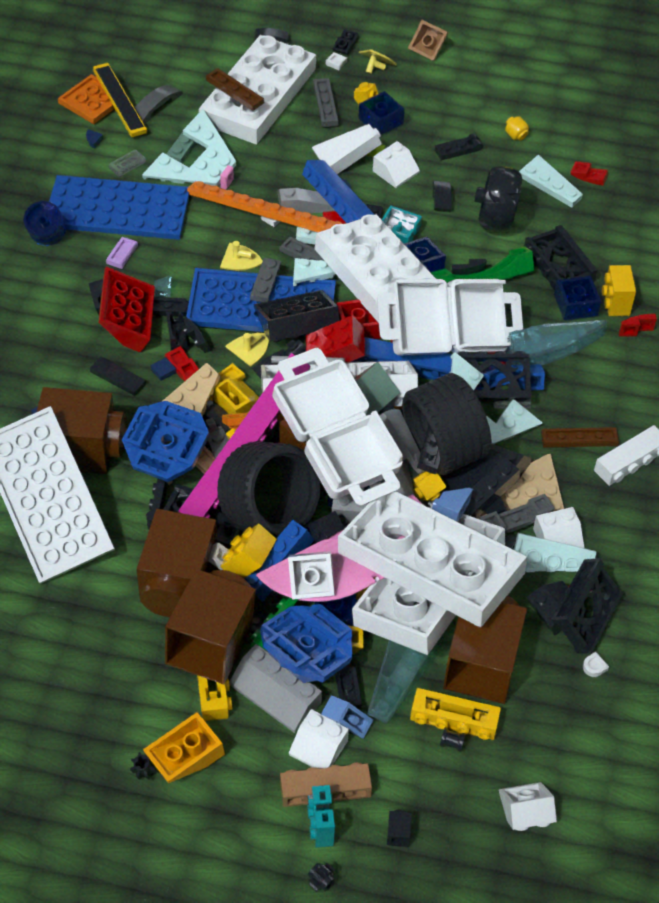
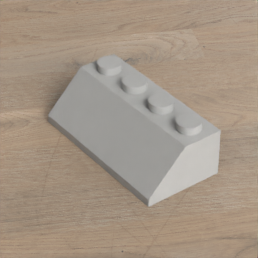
[229,644,322,733]

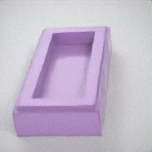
[106,237,138,269]

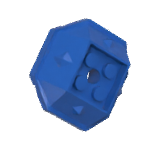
[122,401,210,482]
[260,604,352,683]

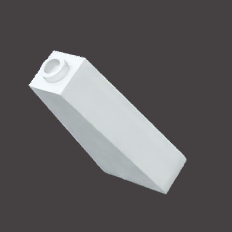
[312,124,382,174]

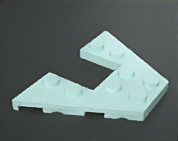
[142,109,236,186]
[293,226,336,286]
[450,352,542,444]

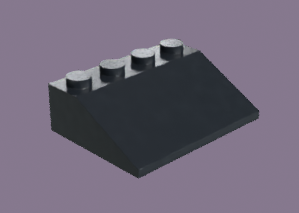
[254,290,340,342]
[432,448,520,518]

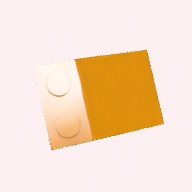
[143,712,225,784]

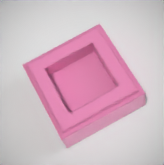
[220,165,234,190]

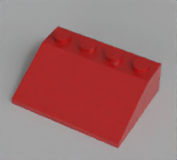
[98,266,155,352]

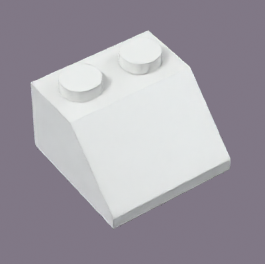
[373,141,420,188]
[533,507,584,548]
[288,551,334,599]
[289,709,349,769]
[499,782,556,831]

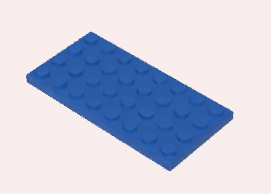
[43,175,190,240]
[186,268,336,336]

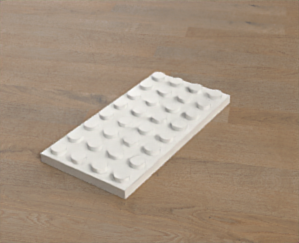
[0,406,115,584]

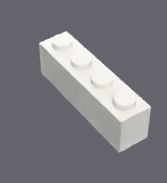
[594,425,659,486]

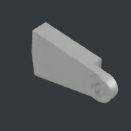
[379,409,425,474]

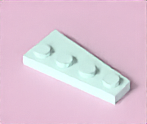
[519,155,583,207]
[514,533,596,572]

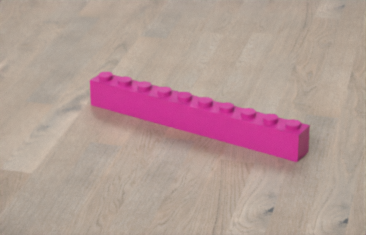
[178,353,311,518]

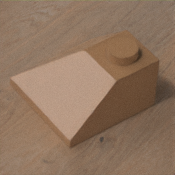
[408,20,448,61]

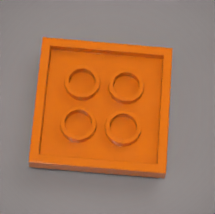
[58,74,115,124]

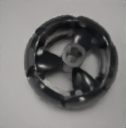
[474,166,522,233]

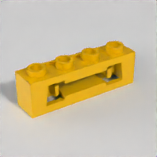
[197,675,232,721]
[410,688,501,740]

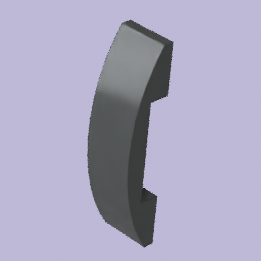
[135,85,183,124]
[479,494,555,533]

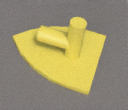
[359,49,396,74]
[220,241,263,271]
[225,332,269,367]

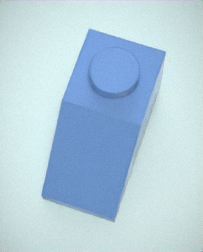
[432,488,473,522]
[321,695,373,739]

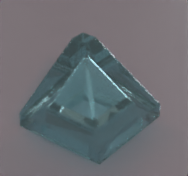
[154,276,172,297]

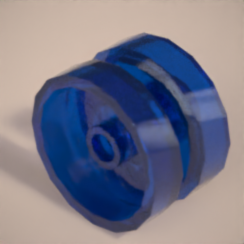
[23,201,66,246]

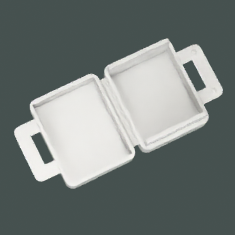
[377,279,523,355]
[272,348,403,505]

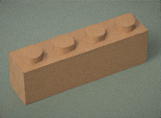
[280,763,372,807]

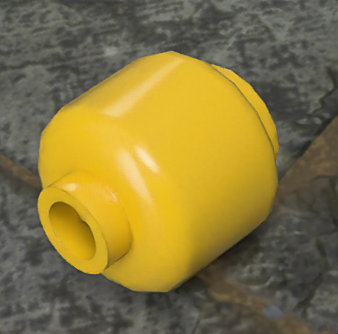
[505,116,529,141]

